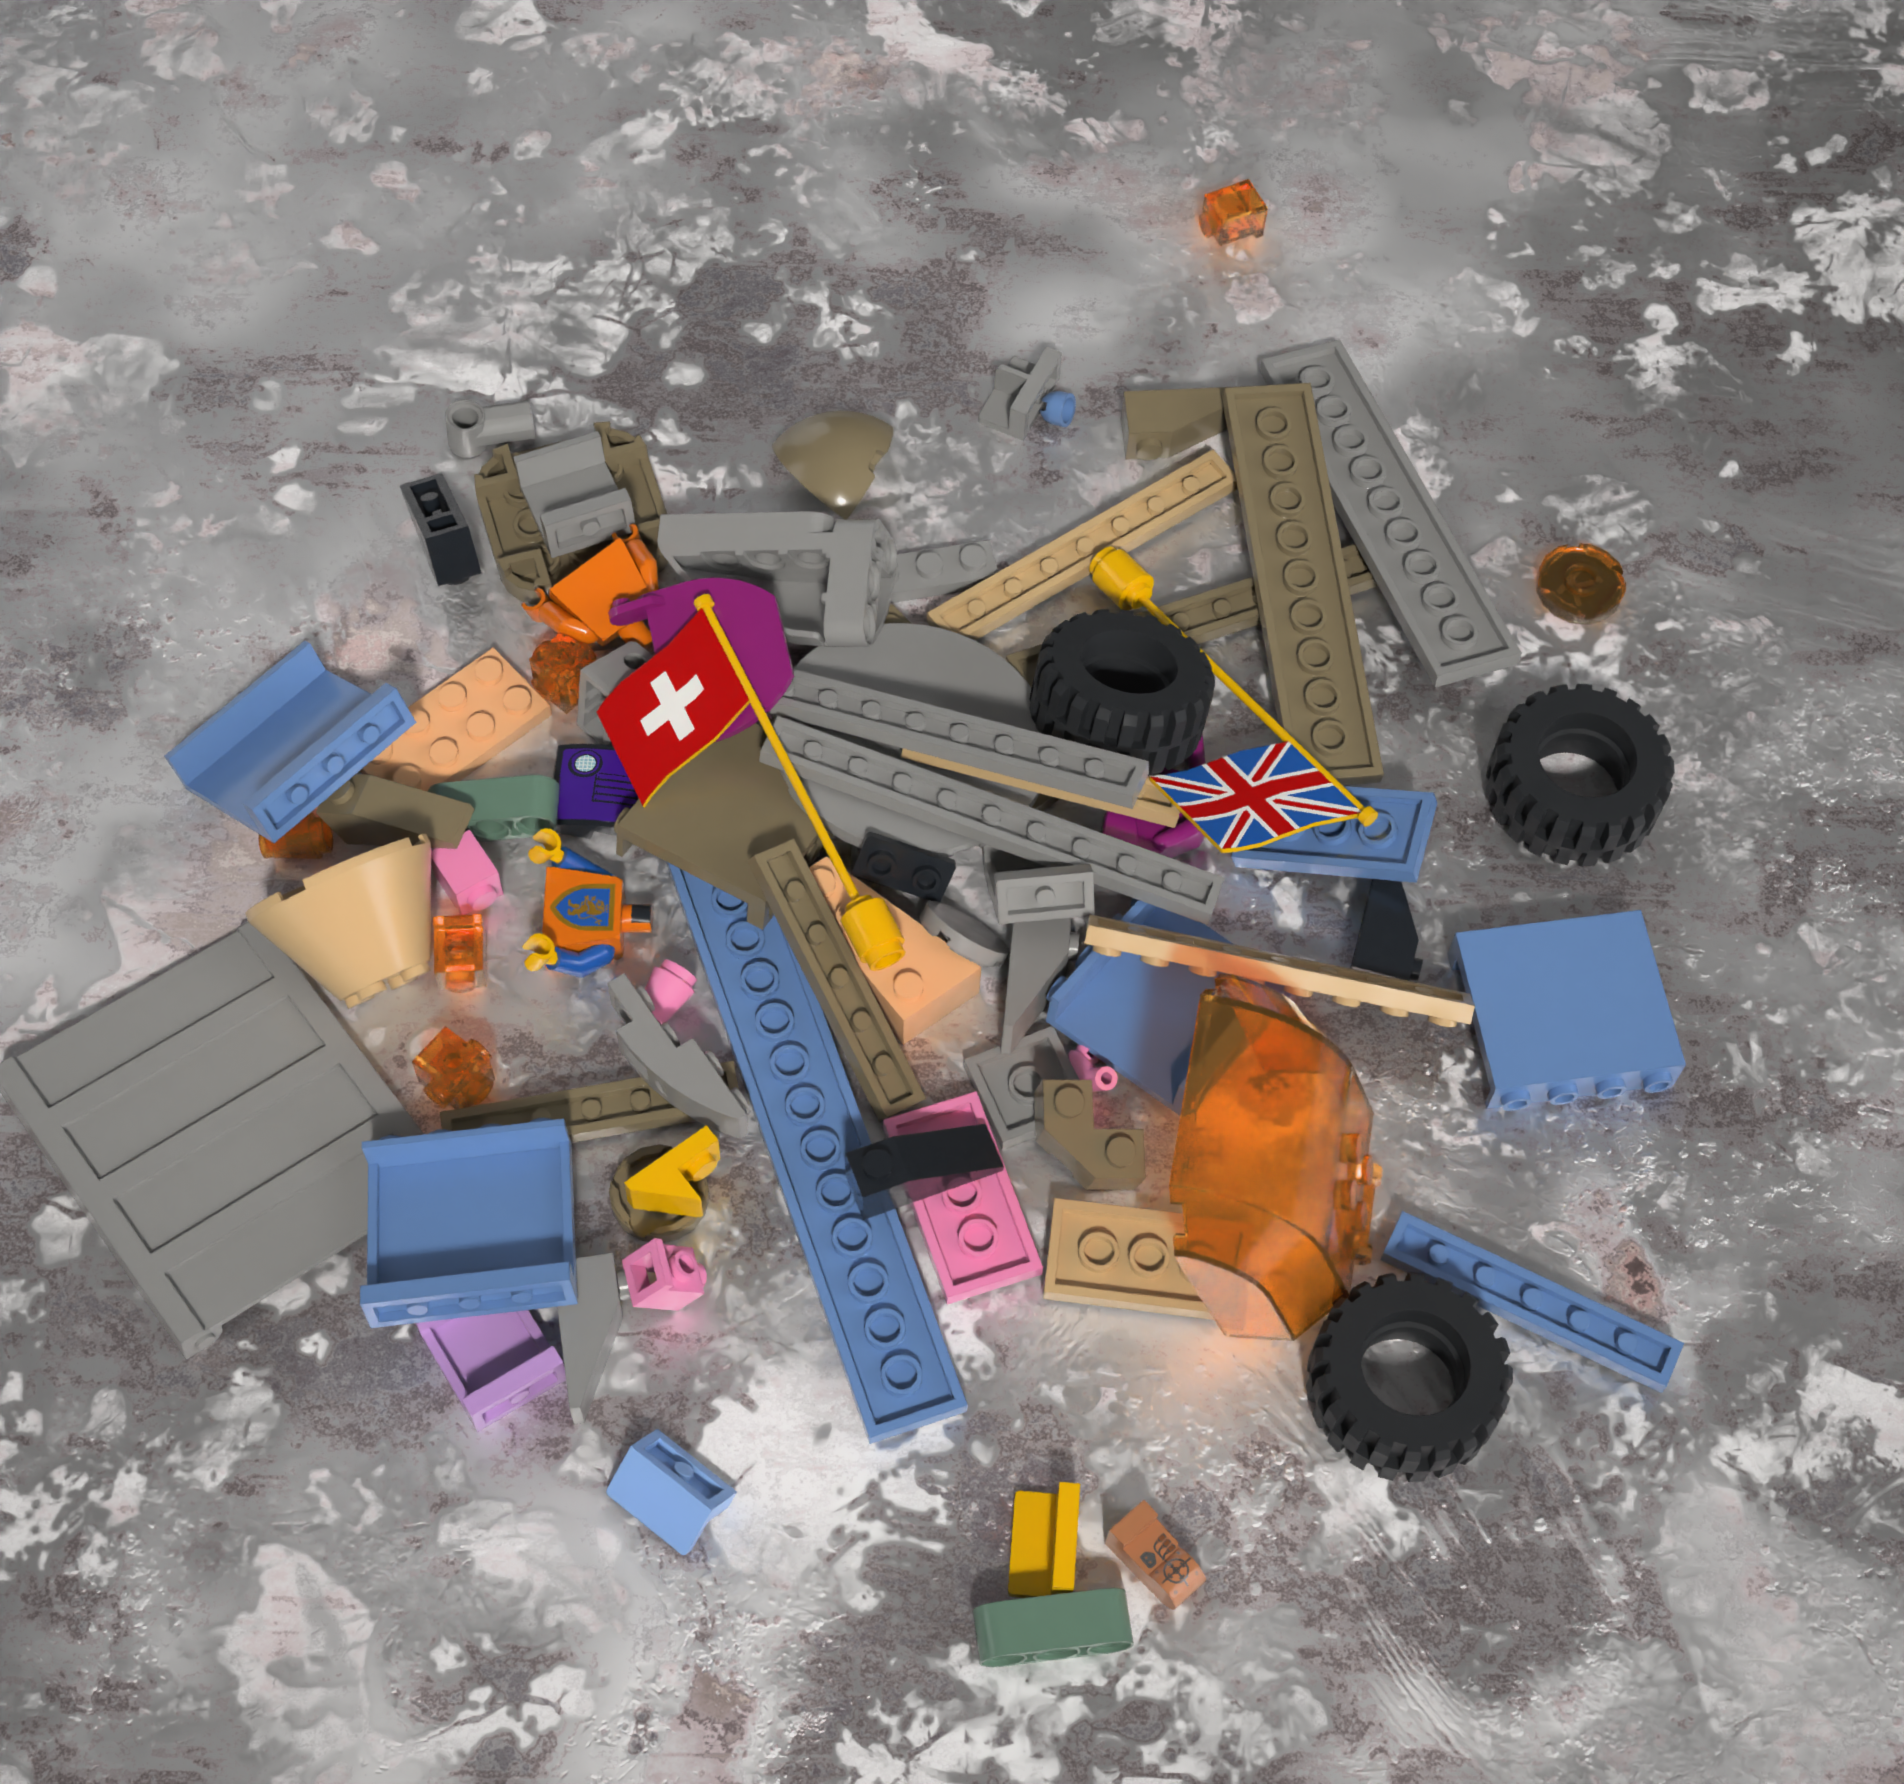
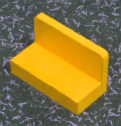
[1008,1482,1080,1598]

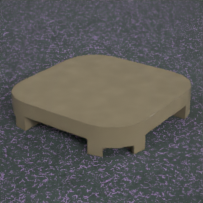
[474,421,669,605]

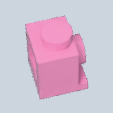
[622,1238,707,1311]

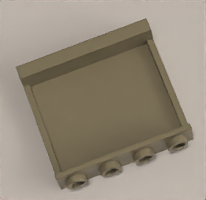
[614,723,835,930]

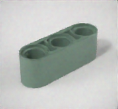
[428,775,560,842]
[973,1588,1134,1667]

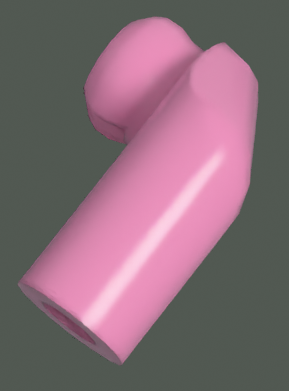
[1068,1044,1118,1092]

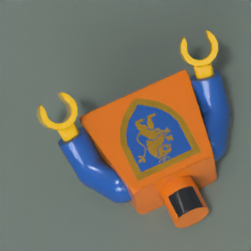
[522,828,653,978]

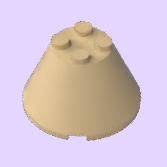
[245,834,431,1009]

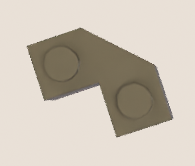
[1034,1079,1146,1190]

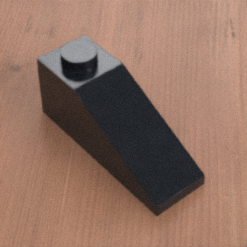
[400,473,482,586]
[1350,879,1423,983]
[845,1124,1004,1220]

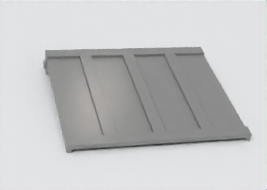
[0,922,424,1360]

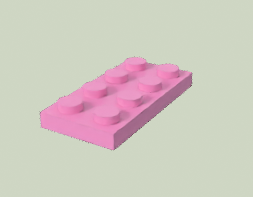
[883,1091,1043,1305]

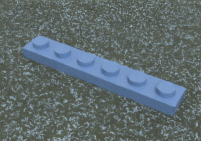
[1380,1211,1684,1393]

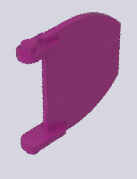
[608,578,795,743]

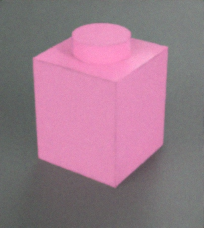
[431,830,503,917]

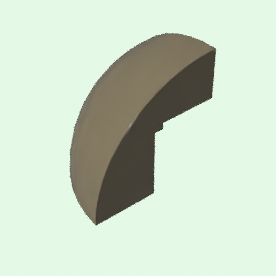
[771,410,893,519]

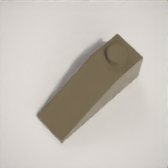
[1121,386,1245,461]
[316,774,475,849]

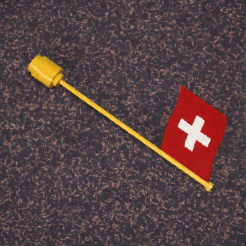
[596,594,906,971]

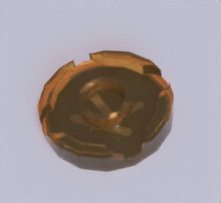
[1536,543,1626,625]

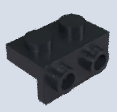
[851,832,956,902]

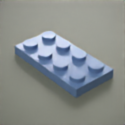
[1231,786,1437,883]

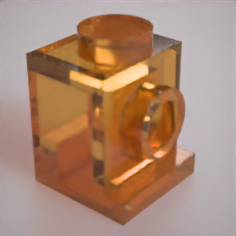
[1199,179,1268,246]
[433,914,487,993]

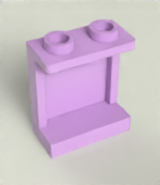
[415,1310,566,1432]

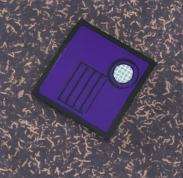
[552,744,639,839]

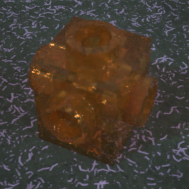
[529,632,597,715]
[412,1026,495,1109]

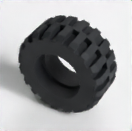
[1029,609,1215,776]
[1486,684,1675,867]
[1306,1272,1513,1482]

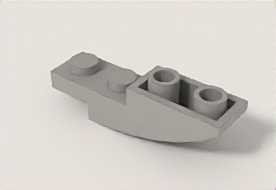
[607,973,751,1139]

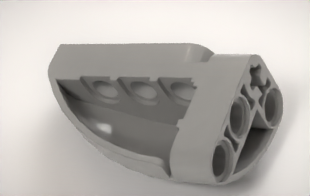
[657,511,897,647]

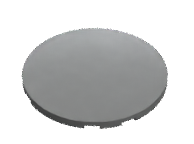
[772,623,1040,857]

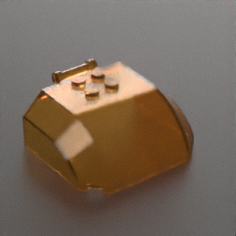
[1169,973,1383,1341]

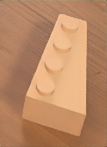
[809,857,981,1045]

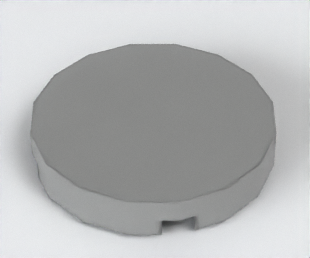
[919,900,1010,968]

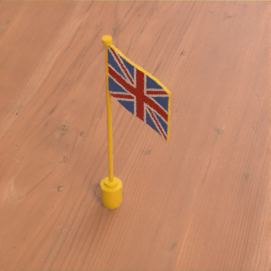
[1089,546,1378,853]

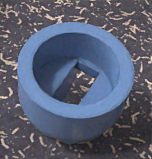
[1040,391,1076,428]

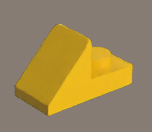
[624,1125,720,1217]

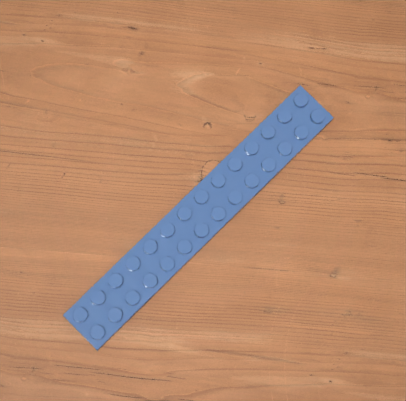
[665,861,968,1444]

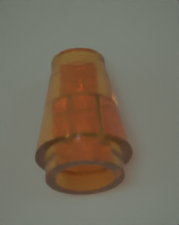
[258,813,334,859]

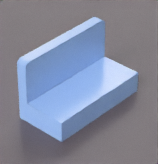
[606,1429,737,1555]

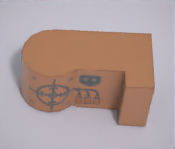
[1105,1500,1206,1610]

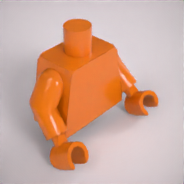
[521,524,659,649]

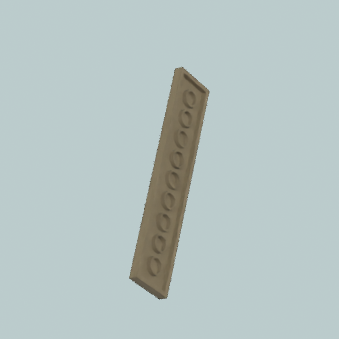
[1222,383,1384,785]

